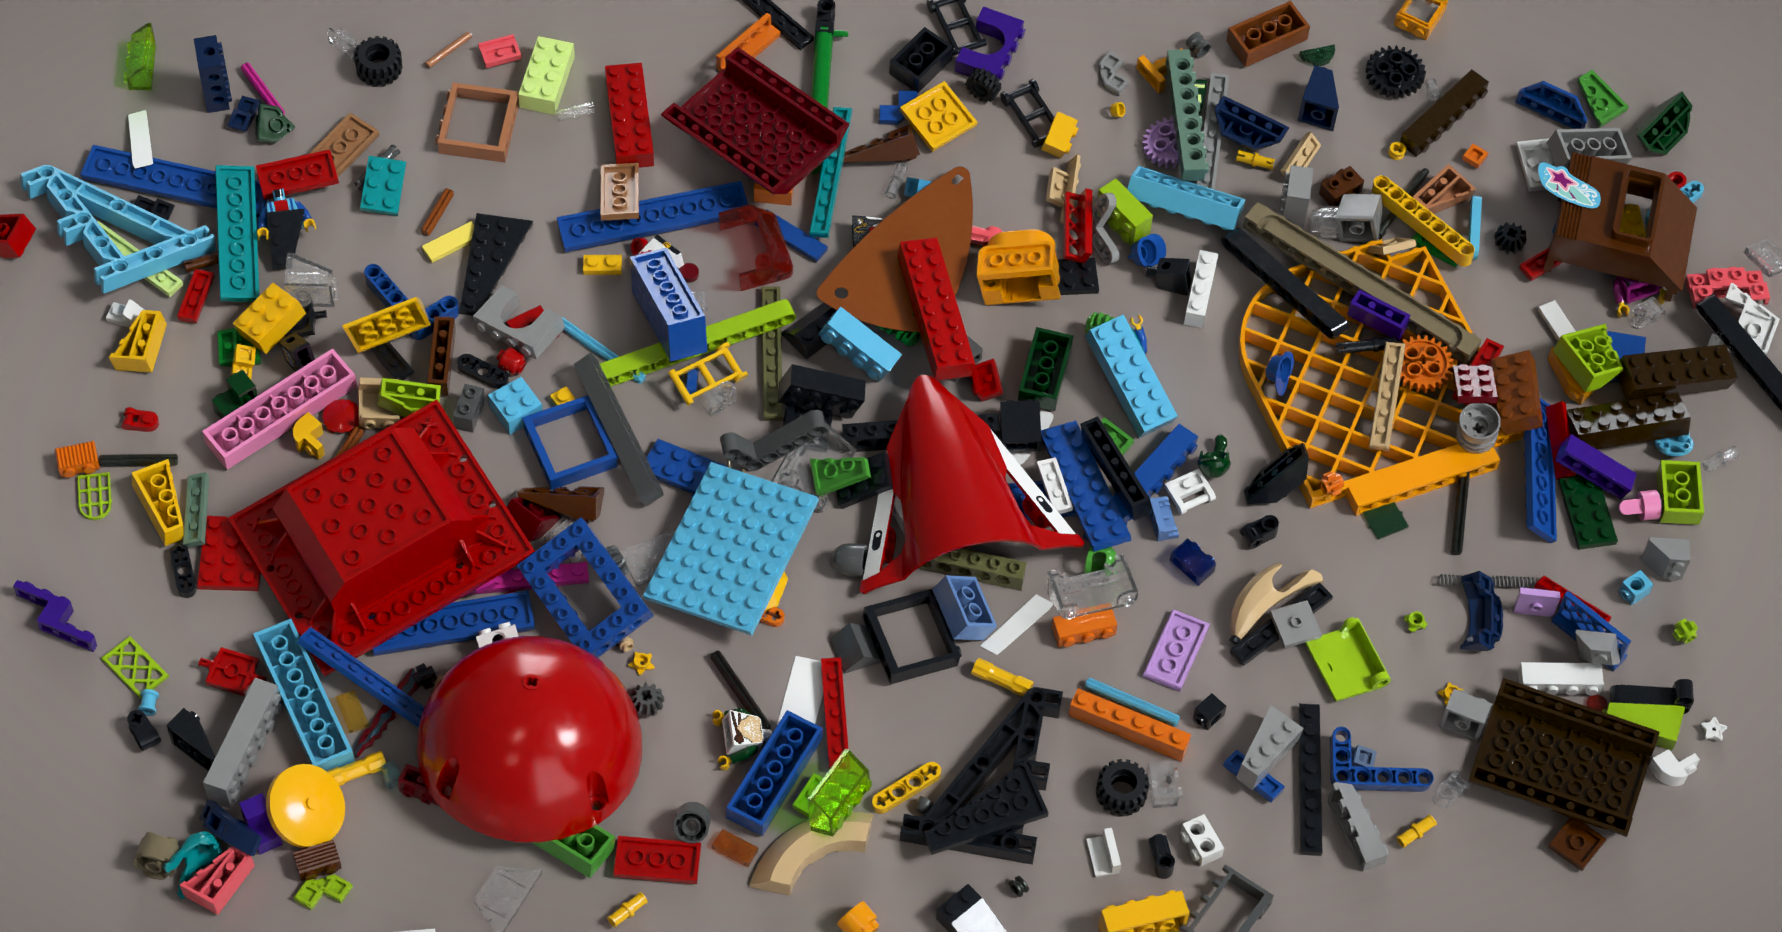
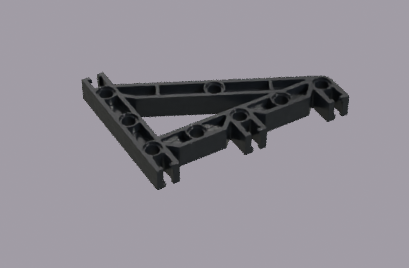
[900,687,1063,865]

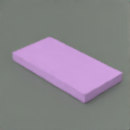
[1143,609,1210,692]

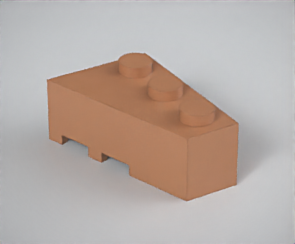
[1413,164,1476,214]

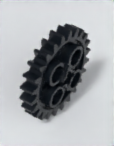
[1365,45,1426,98]

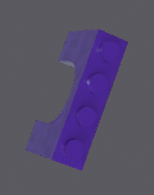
[955,6,1026,80]

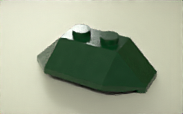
[1636,91,1693,155]

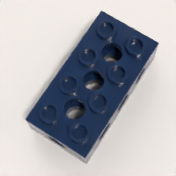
[194,35,232,113]

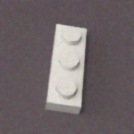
[1036,457,1073,514]

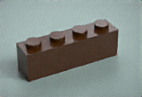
[427,317,456,396]

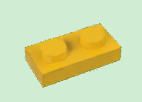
[583,255,622,275]

